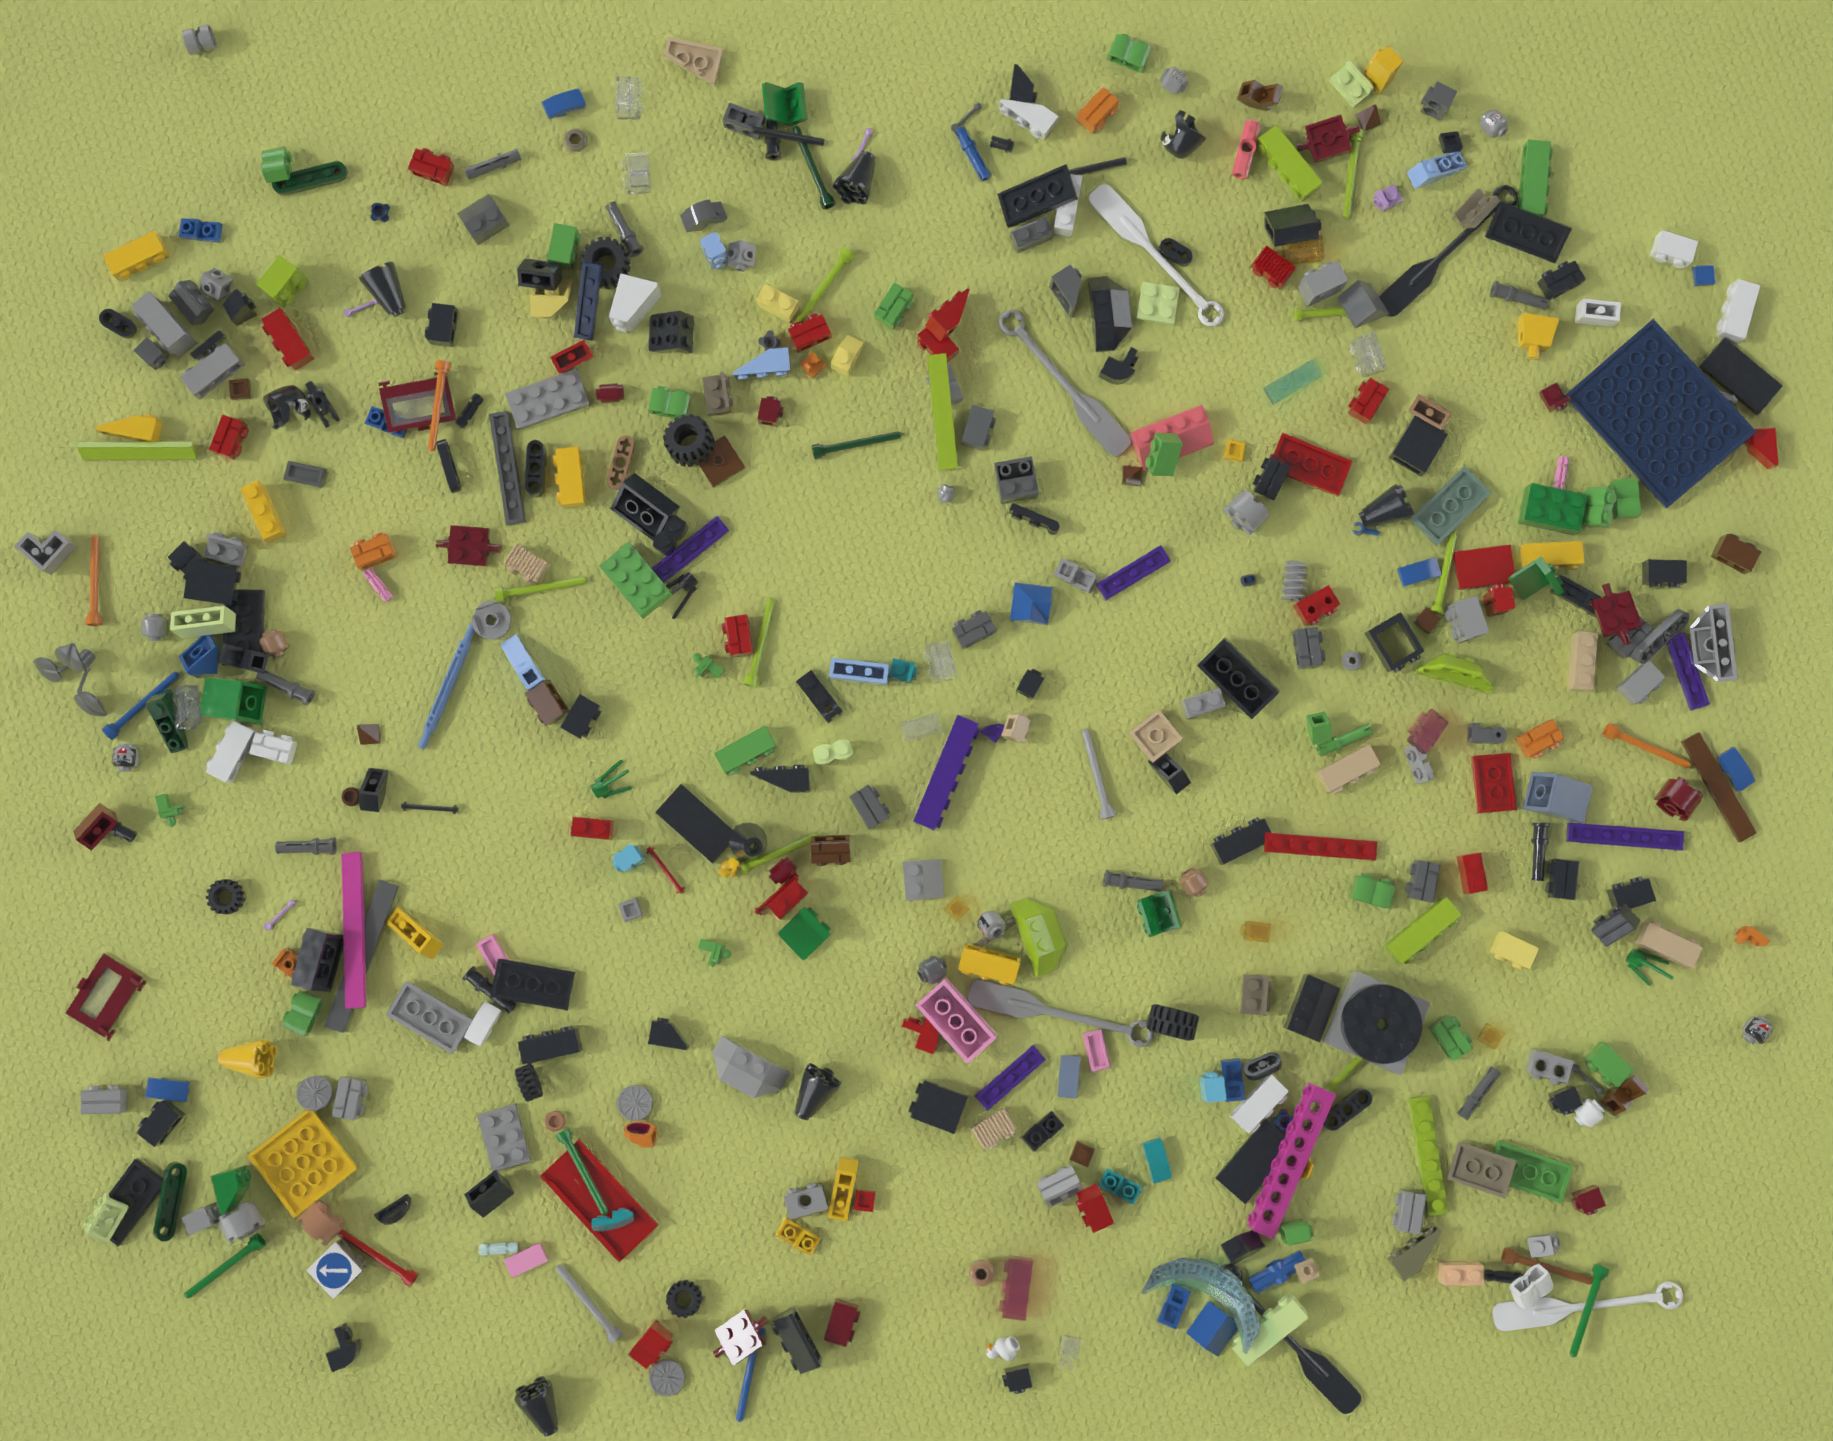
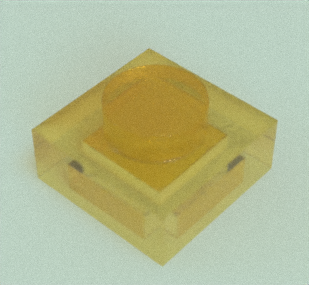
[943,895,970,922]
[1476,1023,1505,1050]

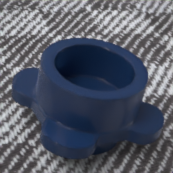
[370,203,390,222]
[1272,1109,1293,1133]

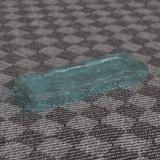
[1263,359,1322,405]

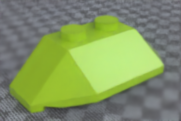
[1414,653,1494,694]
[1010,898,1067,978]

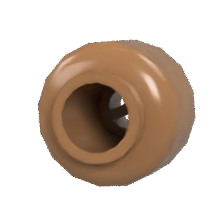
[259,629,289,659]
[1180,867,1209,897]
[969,1259,995,1286]

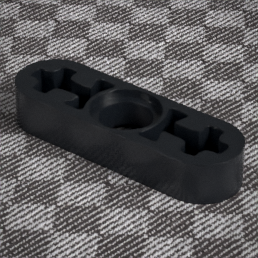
[436,439,462,494]

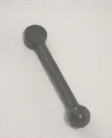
[951,103,982,132]
[1572,1064,1604,1095]

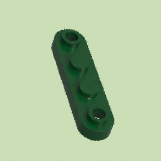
[272,161,348,196]
[153,1162,187,1242]

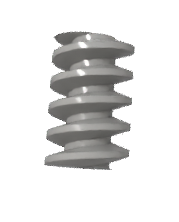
[1281,561,1309,602]

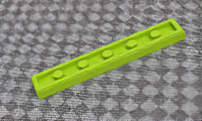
[927,353,958,470]
[77,442,198,460]

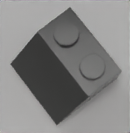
[457,194,509,245]
[1049,264,1081,318]

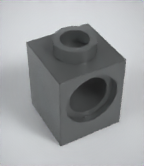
[133,337,169,370]

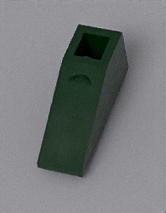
[145,689,189,753]

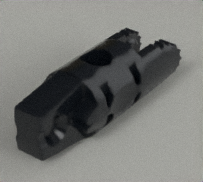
[305,381,340,428]

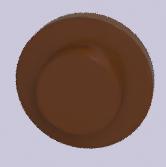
[341,787,359,806]

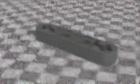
[1632,609,1689,664]

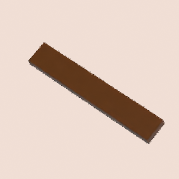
[1681,732,1757,842]

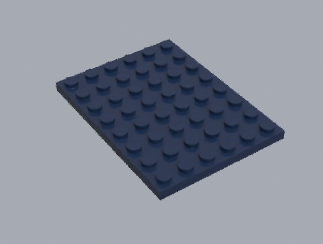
[1564,319,1757,509]

